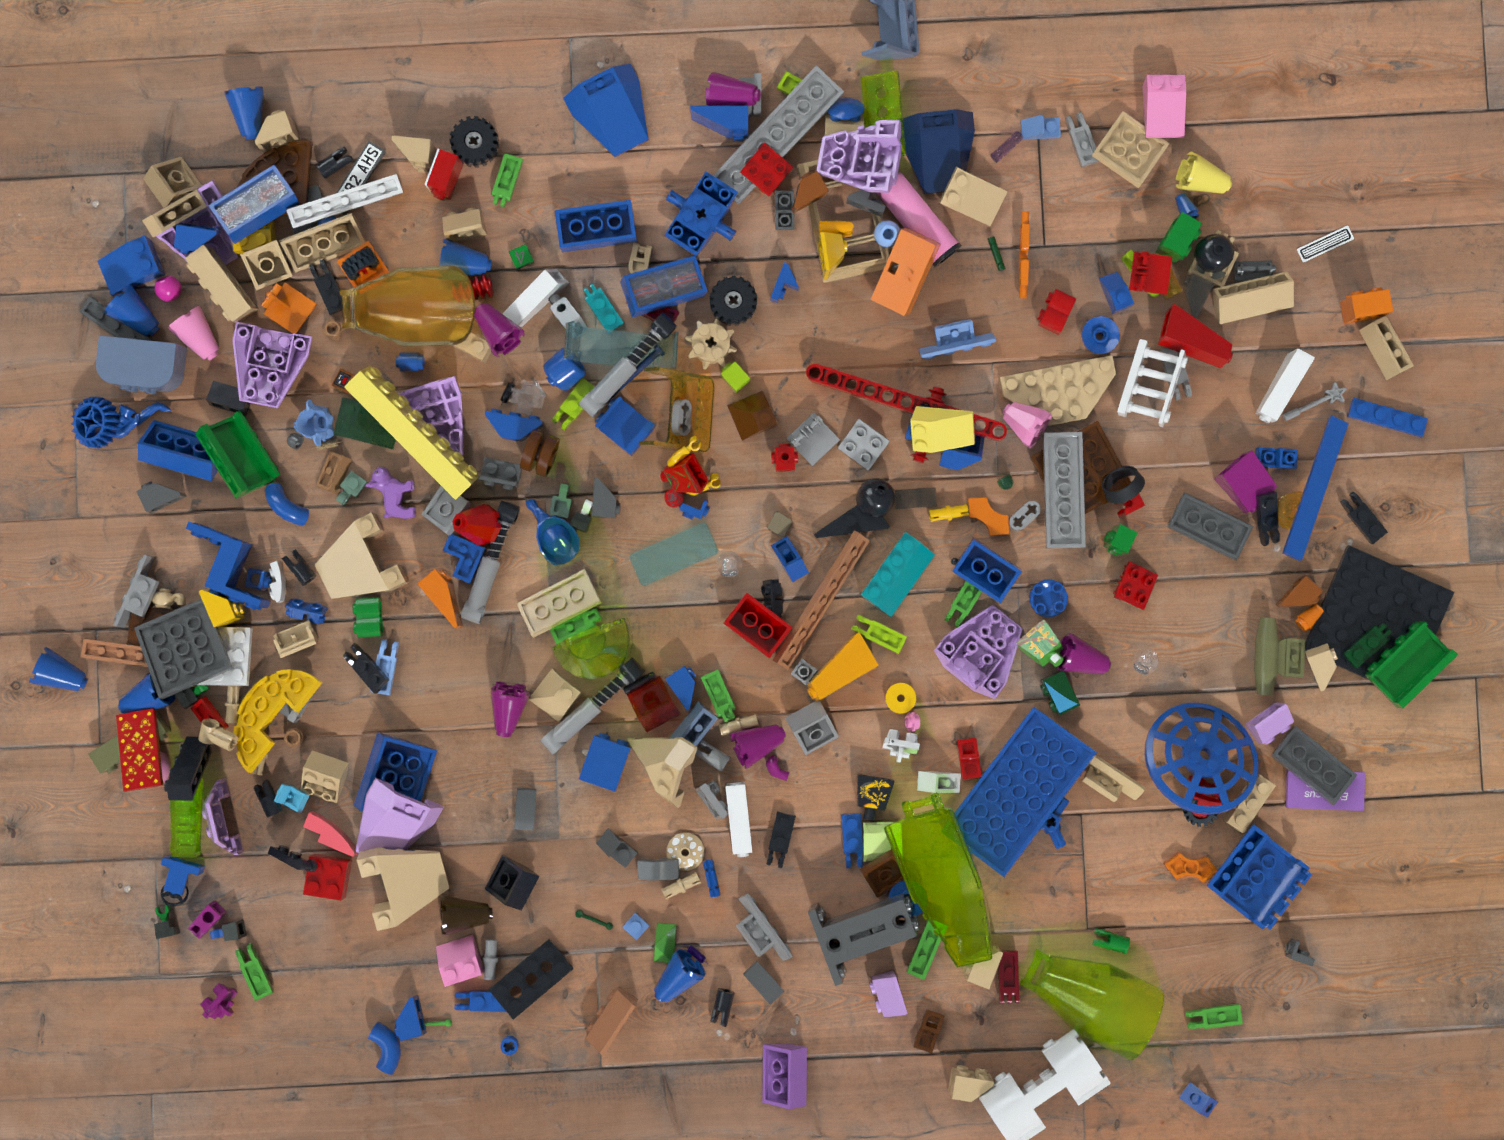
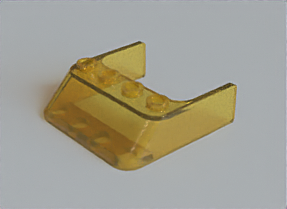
[639,367,714,452]

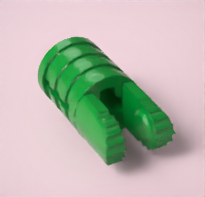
[1092,928,1130,954]

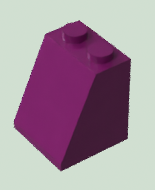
[1214,450,1277,513]

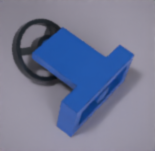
[161,855,205,907]

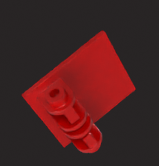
[740,142,793,197]
[1129,251,1172,295]
[1113,561,1158,610]

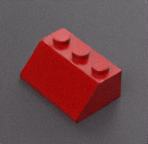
[723,593,793,658]

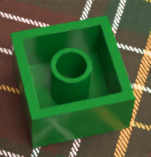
[1155,212,1202,264]

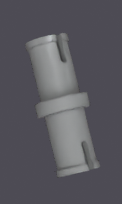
[483,940,498,980]

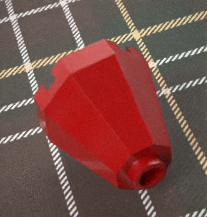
[452,504,501,545]

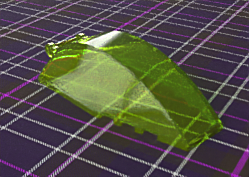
[884,792,993,967]

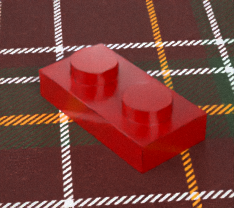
[190,696,229,729]

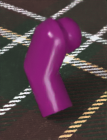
[766,756,789,781]

